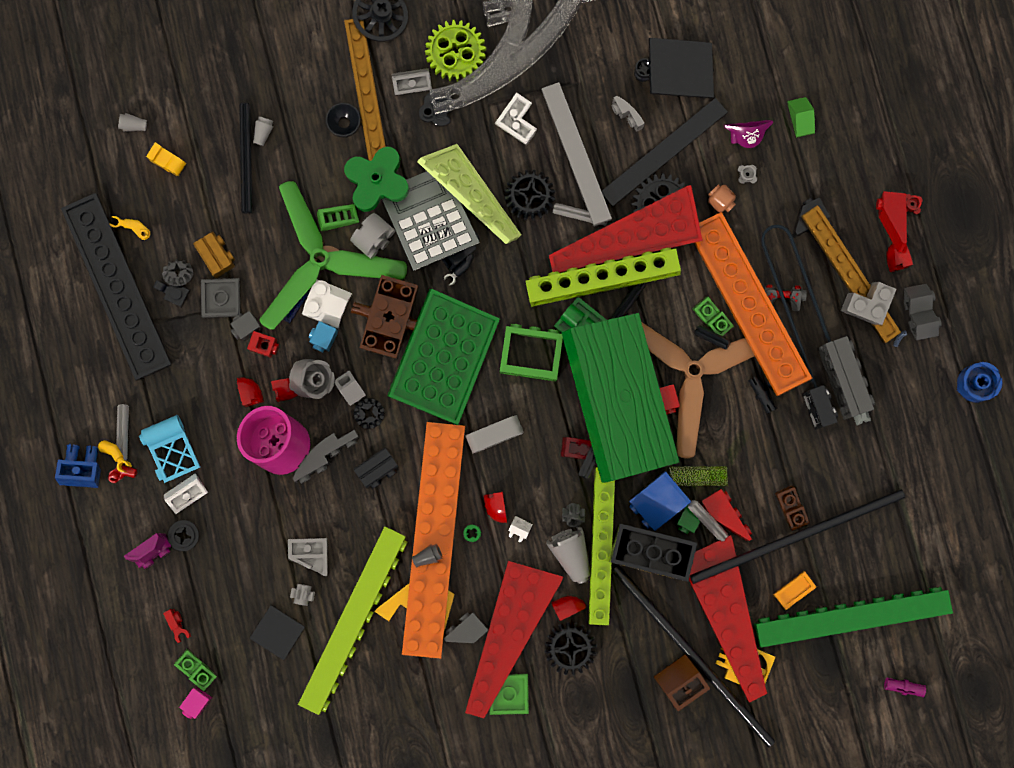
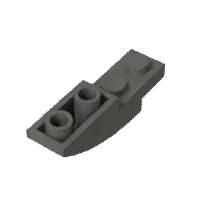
[293,430,360,484]

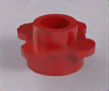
[906,194,923,214]

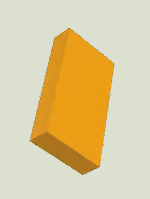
[773,571,816,610]

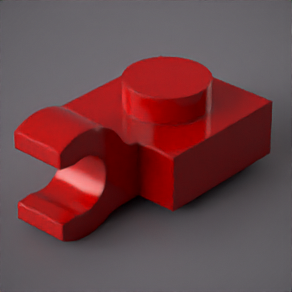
[163,609,191,643]

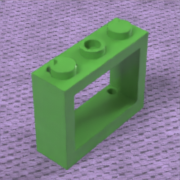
[500,324,563,382]

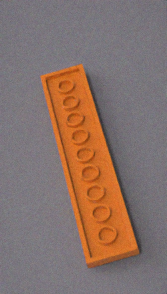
[694,212,812,396]

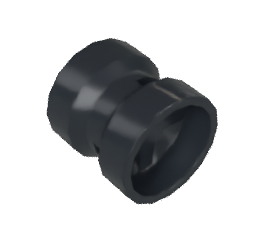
[634,58,650,82]

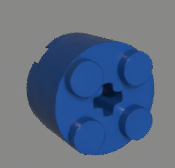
[957,362,1002,403]

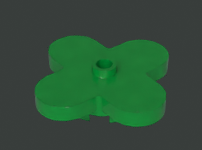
[344,147,409,212]

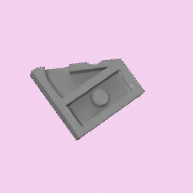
[288,538,328,576]

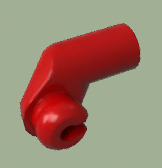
[108,465,138,483]

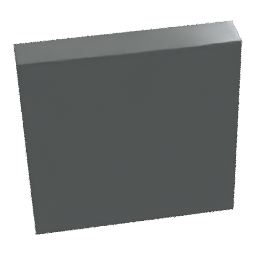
[201,278,241,318]

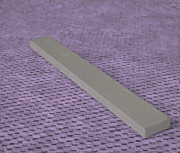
[542,82,612,226]

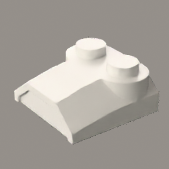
[302,279,352,329]

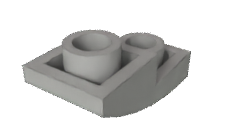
[611,96,645,132]

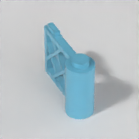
[139,415,201,483]

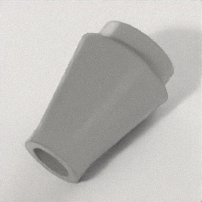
[118,113,147,132]
[253,117,274,146]

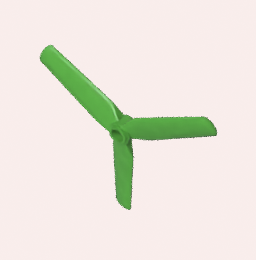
[259,181,407,330]

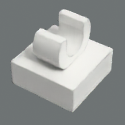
[508,516,533,542]

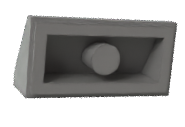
[392,68,432,95]

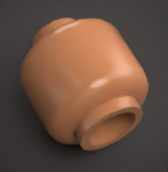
[708,185,736,213]

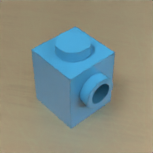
[309,321,338,353]

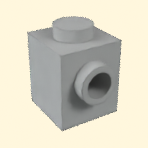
[334,371,366,406]

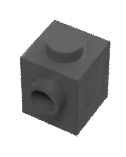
[231,311,263,342]

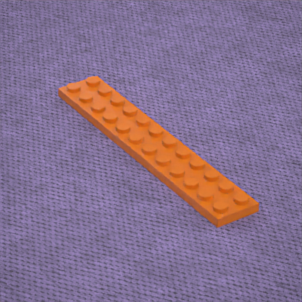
[402,422,465,659]

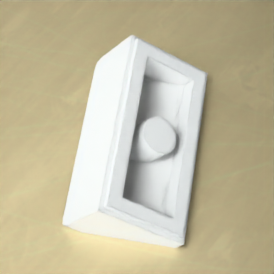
[164,474,208,514]

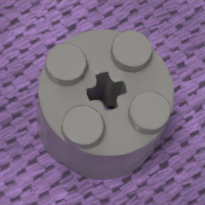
[350,213,396,259]
[289,359,335,399]

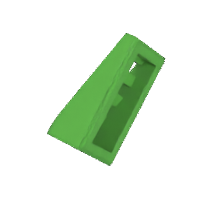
[317,204,359,231]

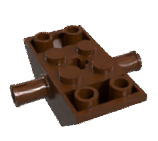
[351,275,418,359]

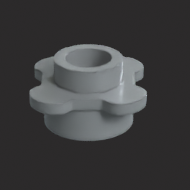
[738,165,757,184]

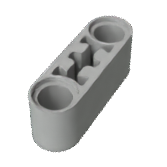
[465,415,524,454]

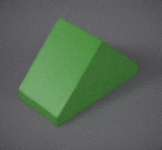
[787,97,815,138]

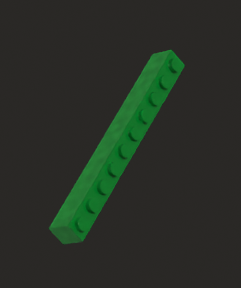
[753,587,953,647]

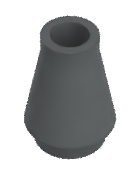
[412,544,443,568]

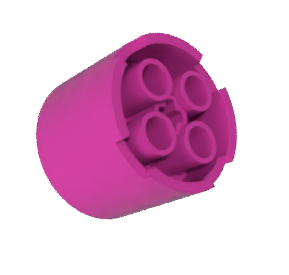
[237,406,310,475]

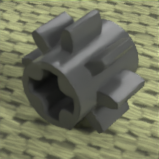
[562,503,585,527]

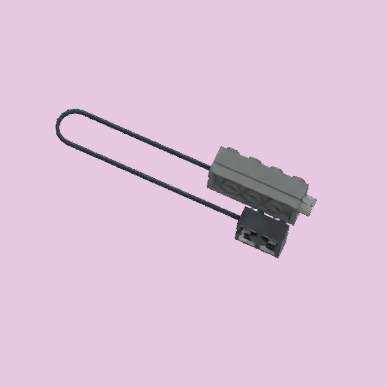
[761,224,875,430]

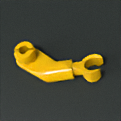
[109,216,150,240]
[98,440,132,472]

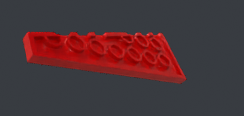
[549,185,703,272]
[689,535,767,703]
[465,561,563,718]

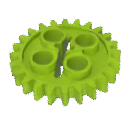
[425,20,486,82]

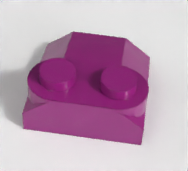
[124,533,172,569]

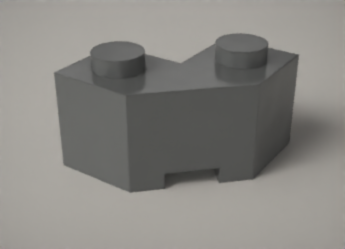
[904,284,941,340]

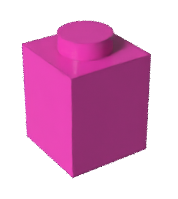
[179,686,213,719]

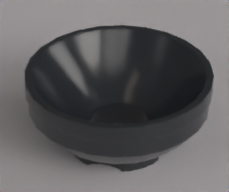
[326,103,361,138]

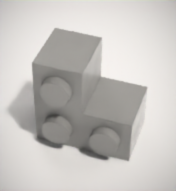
[841,282,896,325]

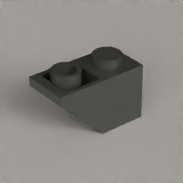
[444,612,489,643]

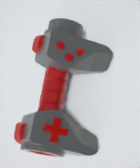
[763,285,807,311]

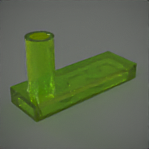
[669,466,728,486]

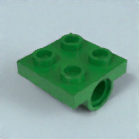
[554,297,606,333]

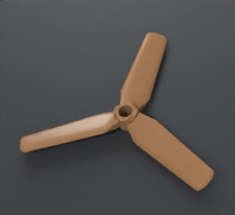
[626,314,755,458]

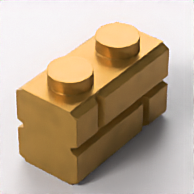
[194,232,235,278]

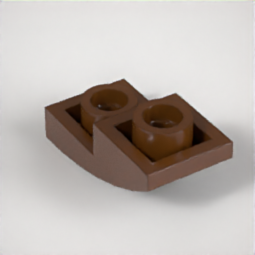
[775,485,810,531]

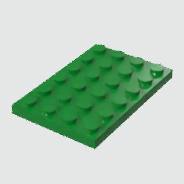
[387,289,500,425]

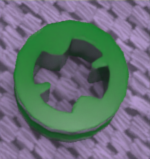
[463,525,481,542]

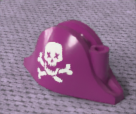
[723,120,773,148]

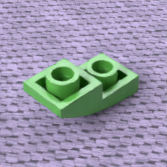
[693,297,734,336]
[174,649,217,691]

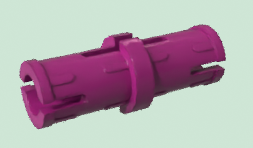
[884,677,926,698]

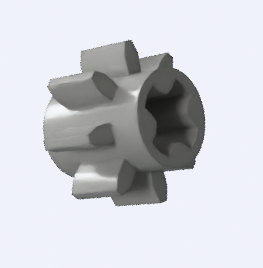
[290,584,315,606]

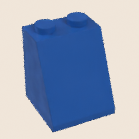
[629,471,691,531]

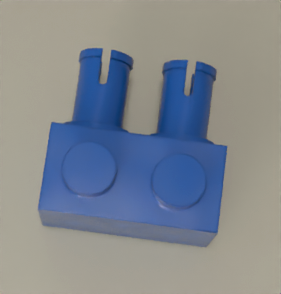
[55,444,101,488]

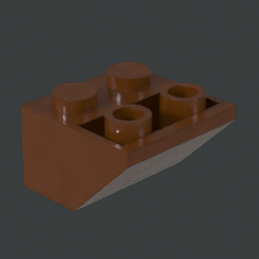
[653,654,710,711]

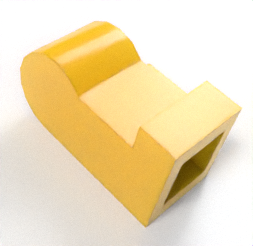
[146,142,186,176]

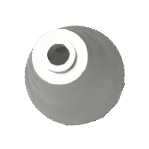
[546,527,591,584]

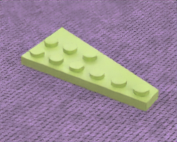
[417,144,521,244]

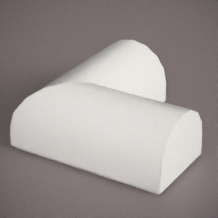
[495,93,537,145]

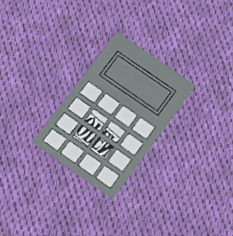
[382,171,479,271]

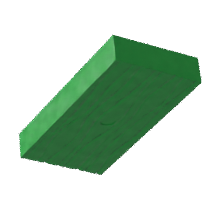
[562,313,680,483]

